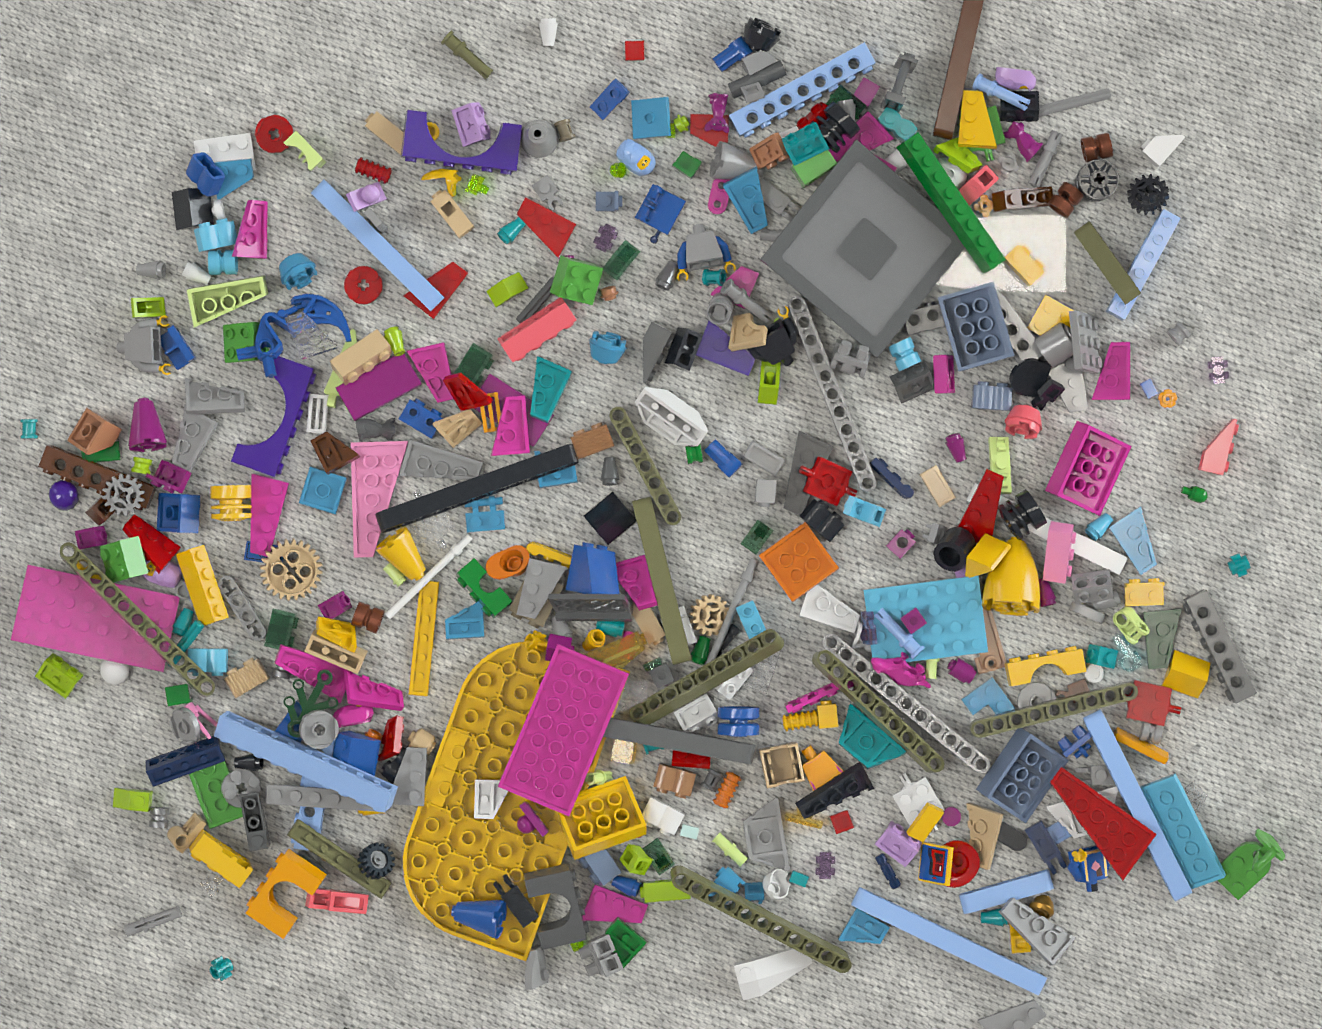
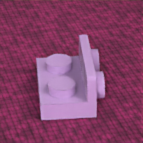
[451,102,491,147]
[875,821,922,867]

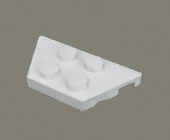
[1046,786,1118,839]

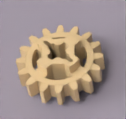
[689,594,729,636]

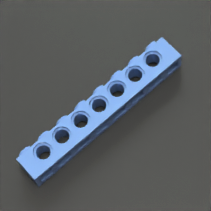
[729,42,876,138]

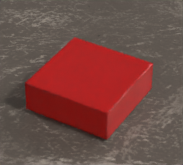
[625,41,644,61]
[830,810,854,835]

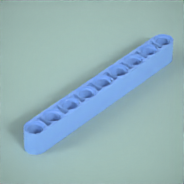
[311,179,444,311]

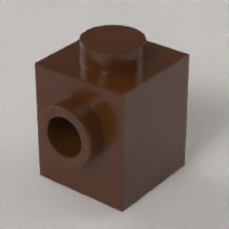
[85,495,116,526]

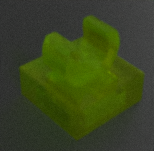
[465,174,489,196]

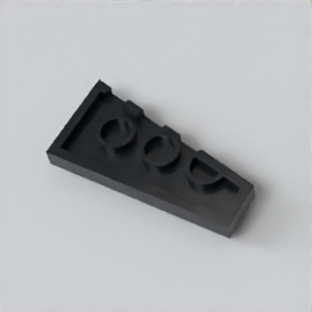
[795,761,875,819]

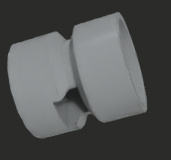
[706,292,735,325]

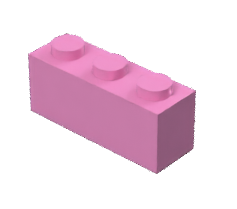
[1043,521,1077,584]

